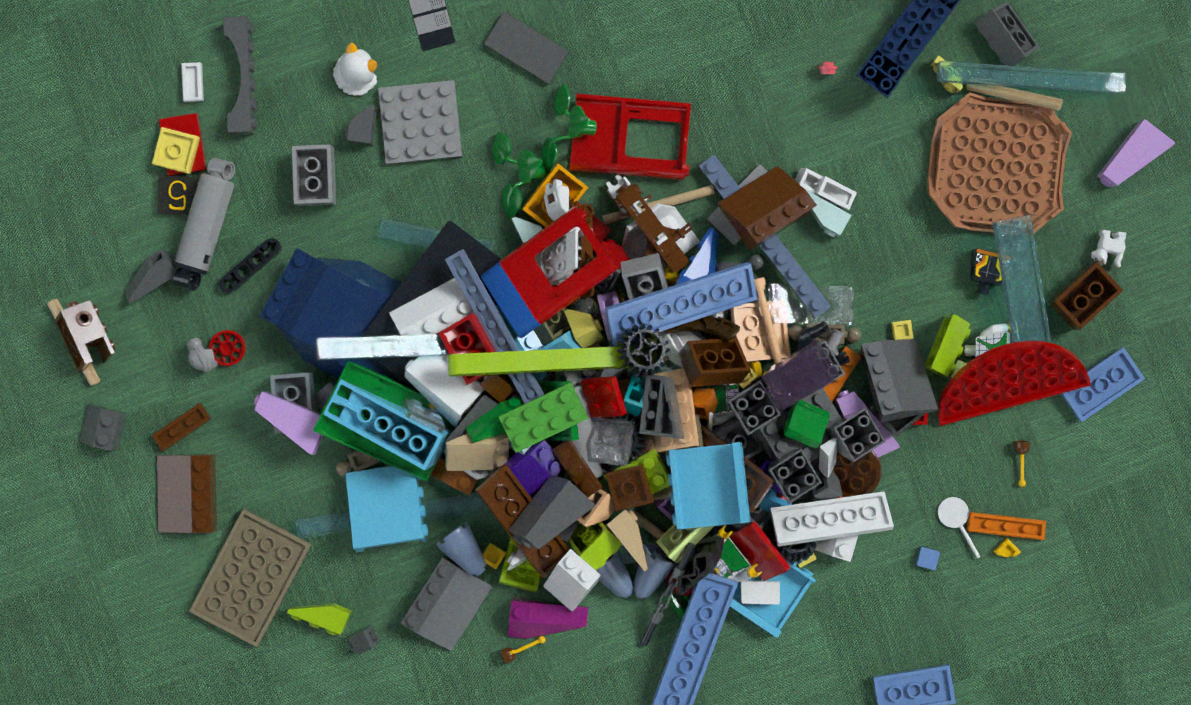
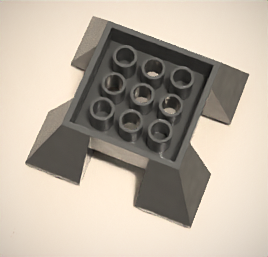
[727,340,886,504]

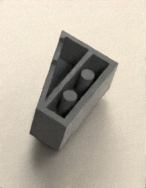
[639,374,684,439]

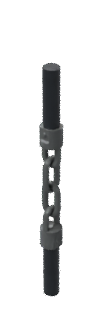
[640,543,696,646]

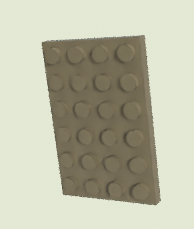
[189,508,312,647]

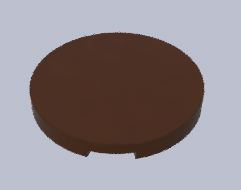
[833,450,882,497]

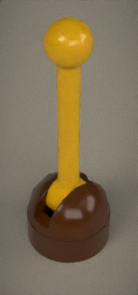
[1014,440,1030,487]
[500,636,546,664]

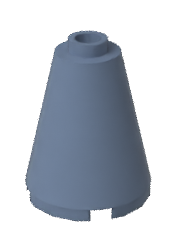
[436,522,487,577]
[633,543,677,599]
[596,550,633,598]

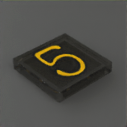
[157,176,198,215]

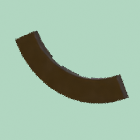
[645,316,740,343]

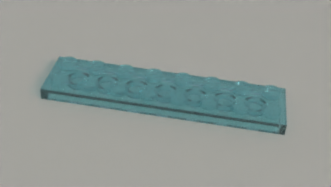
[992,215,1051,343]

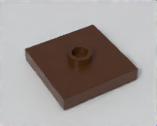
[605,464,654,511]

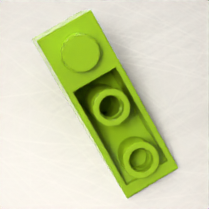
[287,603,352,636]

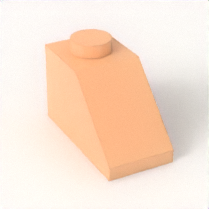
[577,489,615,527]

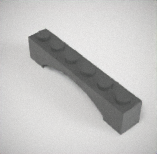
[223,16,258,135]

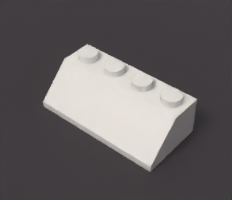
[389,278,474,349]

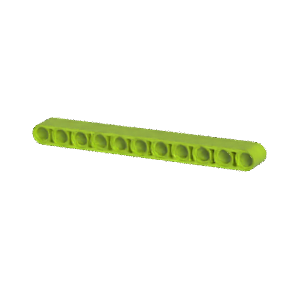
[447,346,657,377]

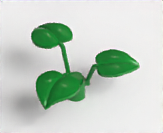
[542,83,597,172]
[492,132,545,219]

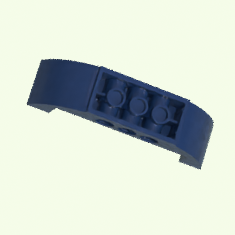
[856,0,960,98]

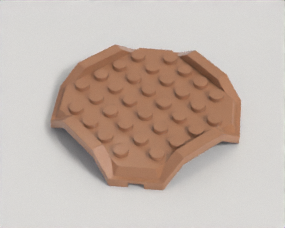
[927,93,1072,235]

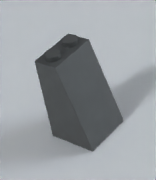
[508,475,595,549]

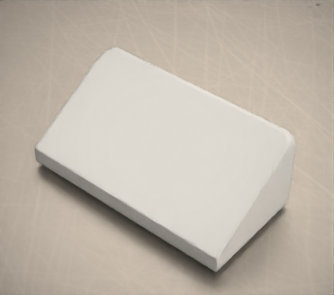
[819,437,837,478]
[740,580,780,604]

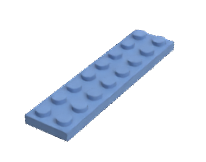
[605,262,757,346]
[651,573,738,705]

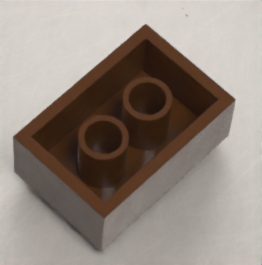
[1048,262,1123,330]
[678,338,751,387]

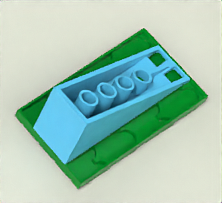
[313,361,455,481]

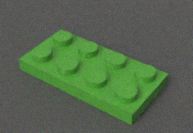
[499,382,588,453]

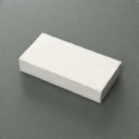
[181,62,204,102]

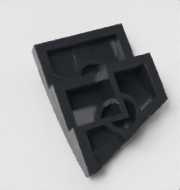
[678,536,724,595]

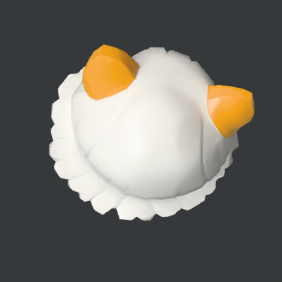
[333,43,377,96]

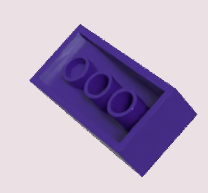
[504,440,564,496]

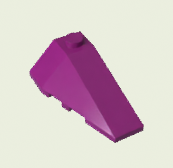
[508,598,589,639]

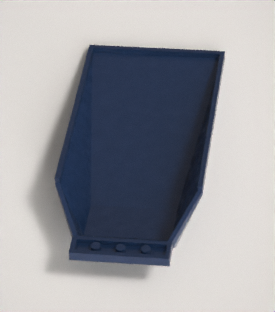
[259,248,456,429]

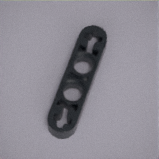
[219,238,282,293]

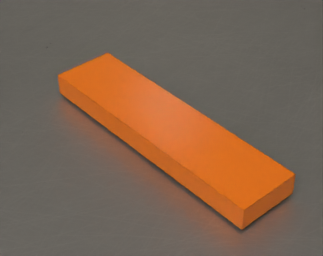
[967,512,1046,540]

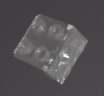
[807,286,854,325]

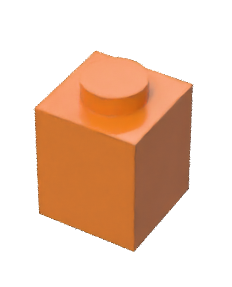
[693,388,718,419]

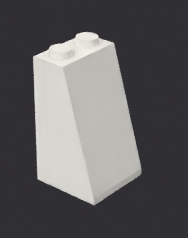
[404,343,485,428]
[543,549,601,612]

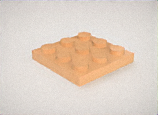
[730,300,791,362]

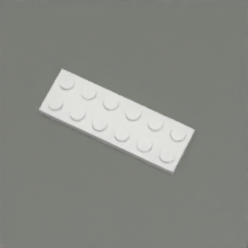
[770,491,894,546]

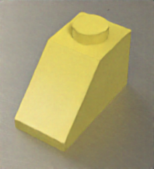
[565,309,603,348]

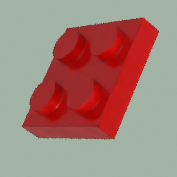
[580,376,627,418]

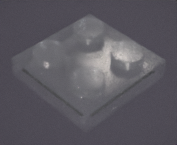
[768,284,808,324]
[402,399,445,433]

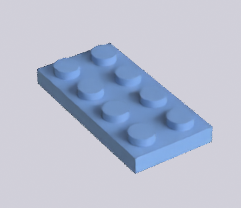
[1061,347,1145,422]
[872,664,956,705]

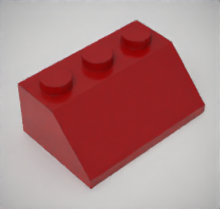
[438,313,496,385]

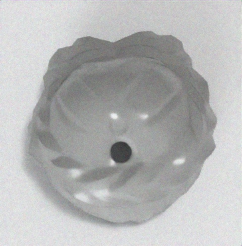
[186,338,218,373]

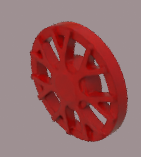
[209,330,246,366]

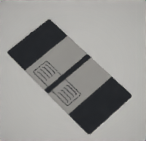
[409,0,455,51]

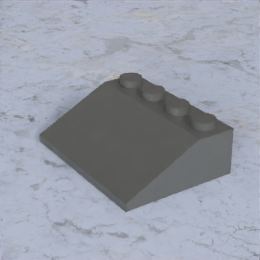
[860,339,938,423]
[401,555,493,651]

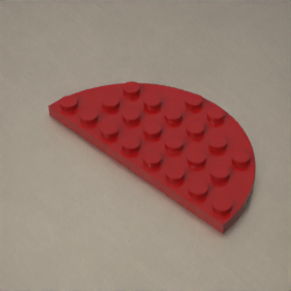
[937,341,1091,426]

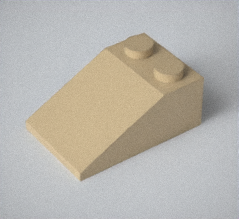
[446,433,509,471]
[607,509,648,571]

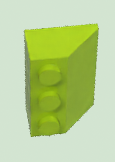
[924,314,971,377]

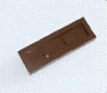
[152,403,212,451]
[553,441,602,497]

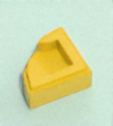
[993,538,1021,557]

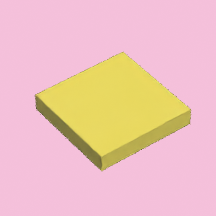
[152,127,200,174]

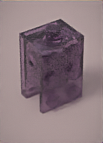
[762,340,839,410]

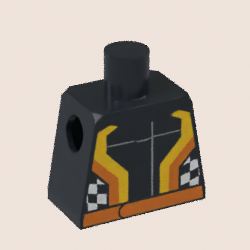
[970,248,1012,295]

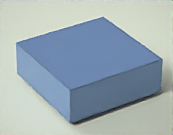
[916,546,940,570]

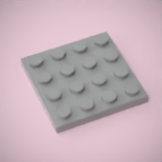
[378,80,463,165]

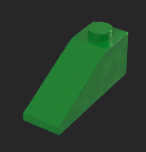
[466,397,525,443]

